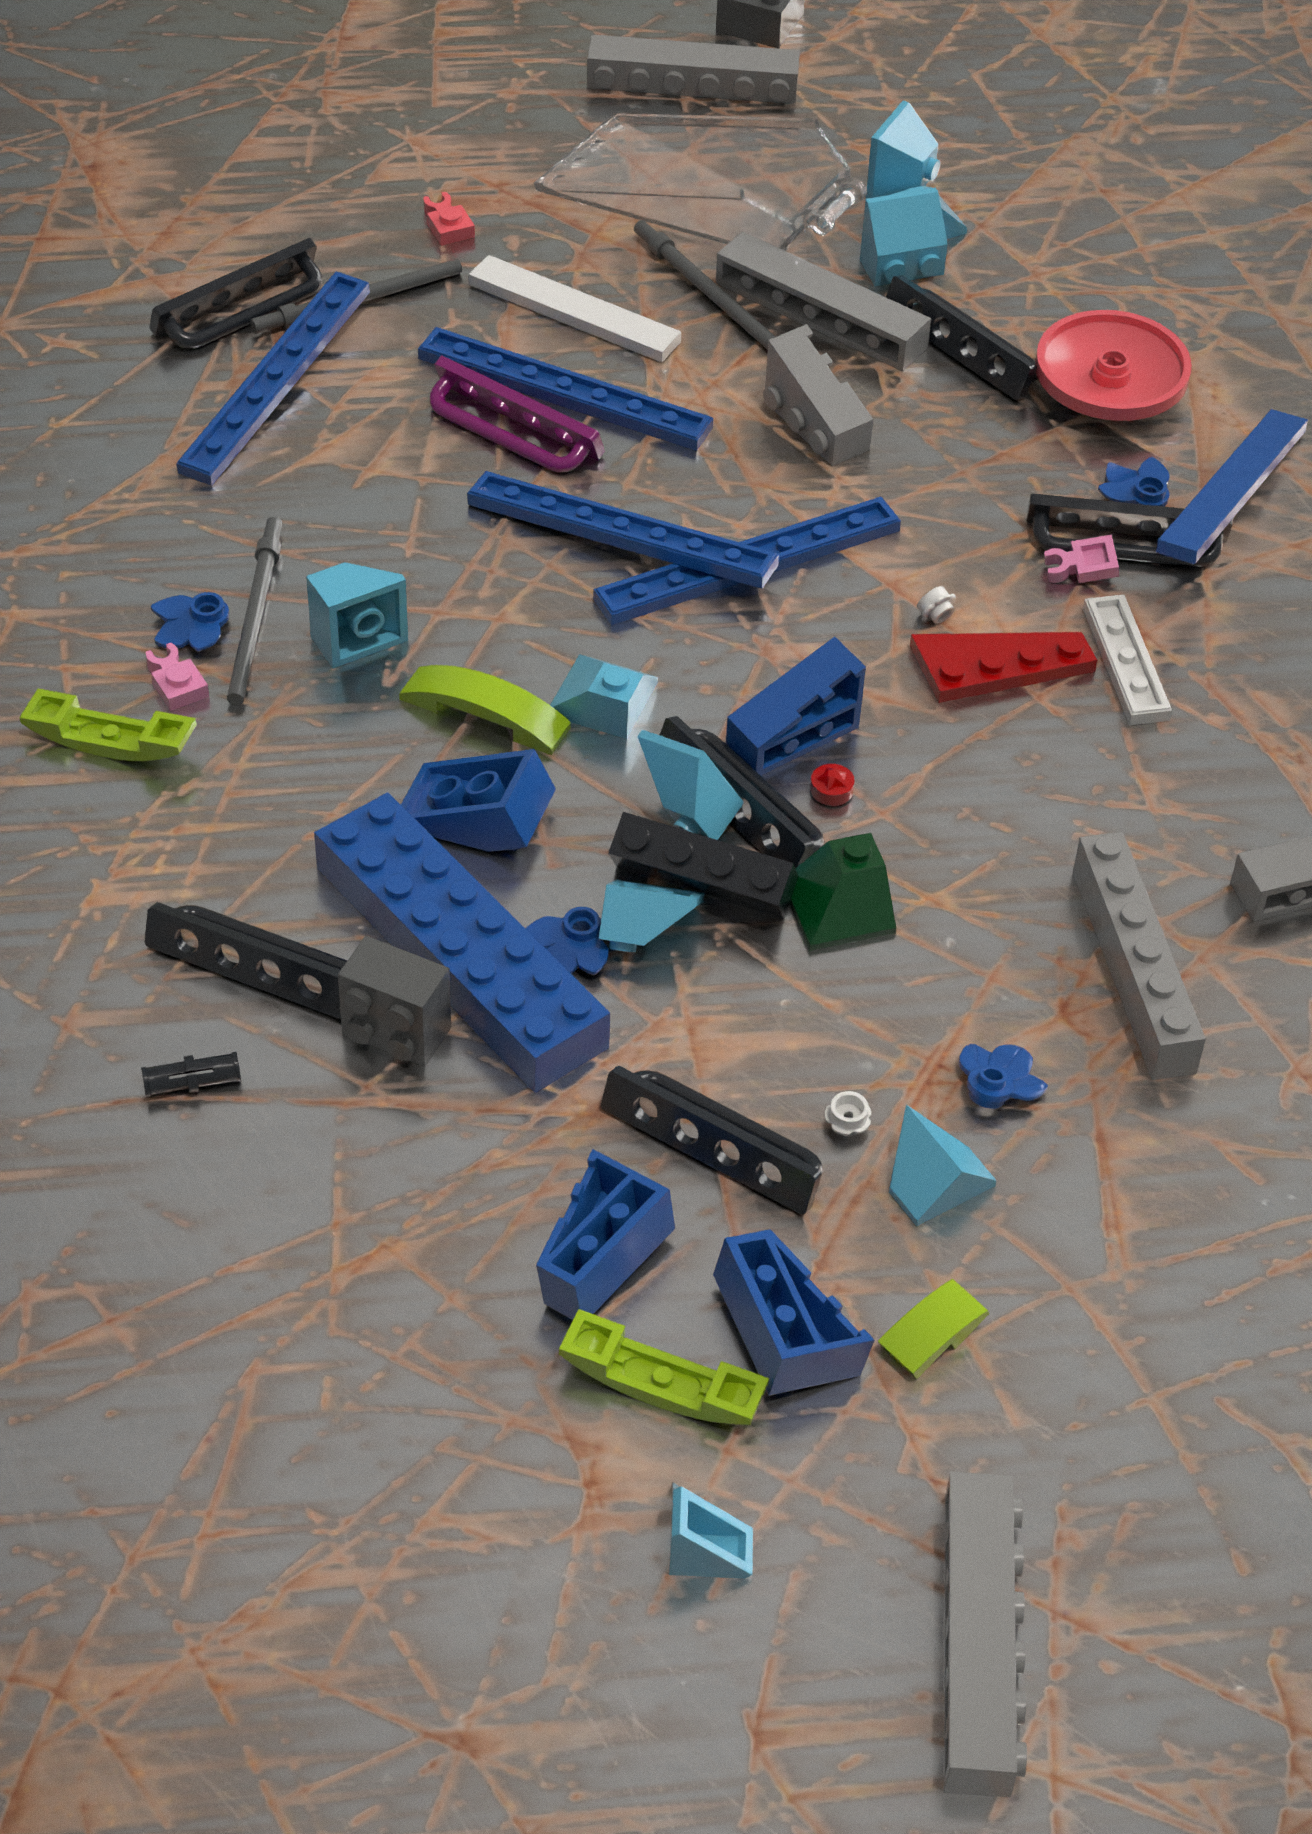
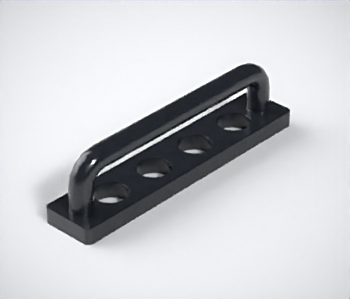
[149,238,322,348]
[886,275,1038,400]
[1026,494,1233,567]
[659,716,825,868]
[144,902,347,1019]
[601,1066,823,1215]

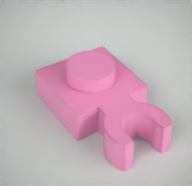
[1044,534,1119,583]
[146,643,209,711]

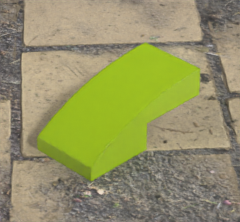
[878,1279,990,1380]

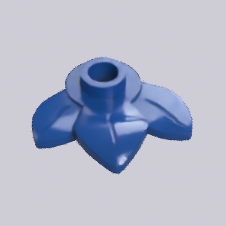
[1098,457,1170,507]
[151,592,229,651]
[525,907,608,975]
[959,1044,1048,1109]

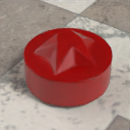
[810,764,855,806]

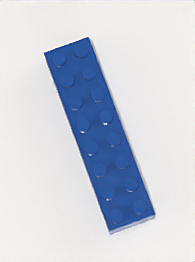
[314,792,610,1093]

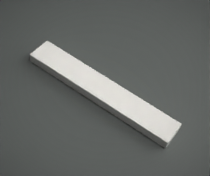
[468,255,681,363]

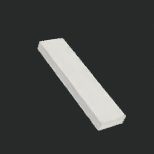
[1083,594,1172,726]

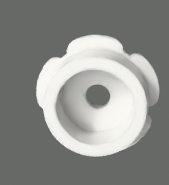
[917,586,956,624]
[824,1091,872,1136]

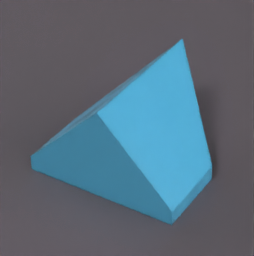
[889,1104,997,1227]
[669,1482,753,1579]

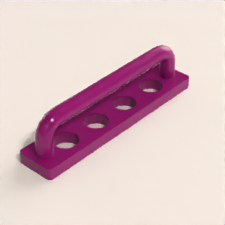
[430,355,605,473]

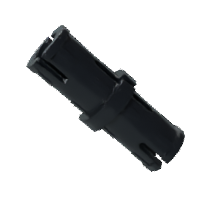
[141,1052,241,1097]

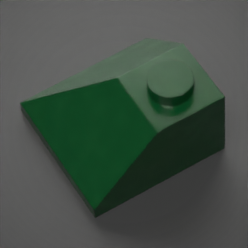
[790,833,896,951]

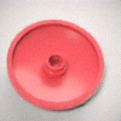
[1035,310,1192,421]

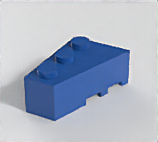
[726,636,866,776]
[536,1149,675,1320]
[713,1229,875,1395]

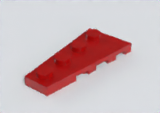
[910,632,1098,703]

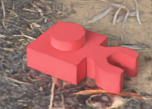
[423,192,475,246]

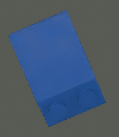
[401,749,556,851]

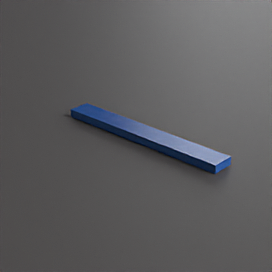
[176,271,370,486]
[418,327,714,451]
[1156,409,1308,564]
[467,471,779,589]
[593,497,901,626]

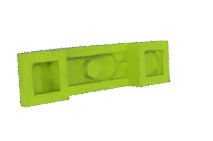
[399,665,571,756]
[19,688,197,761]
[559,1309,769,1425]

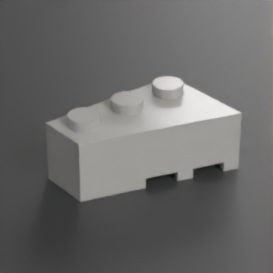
[763,324,873,466]

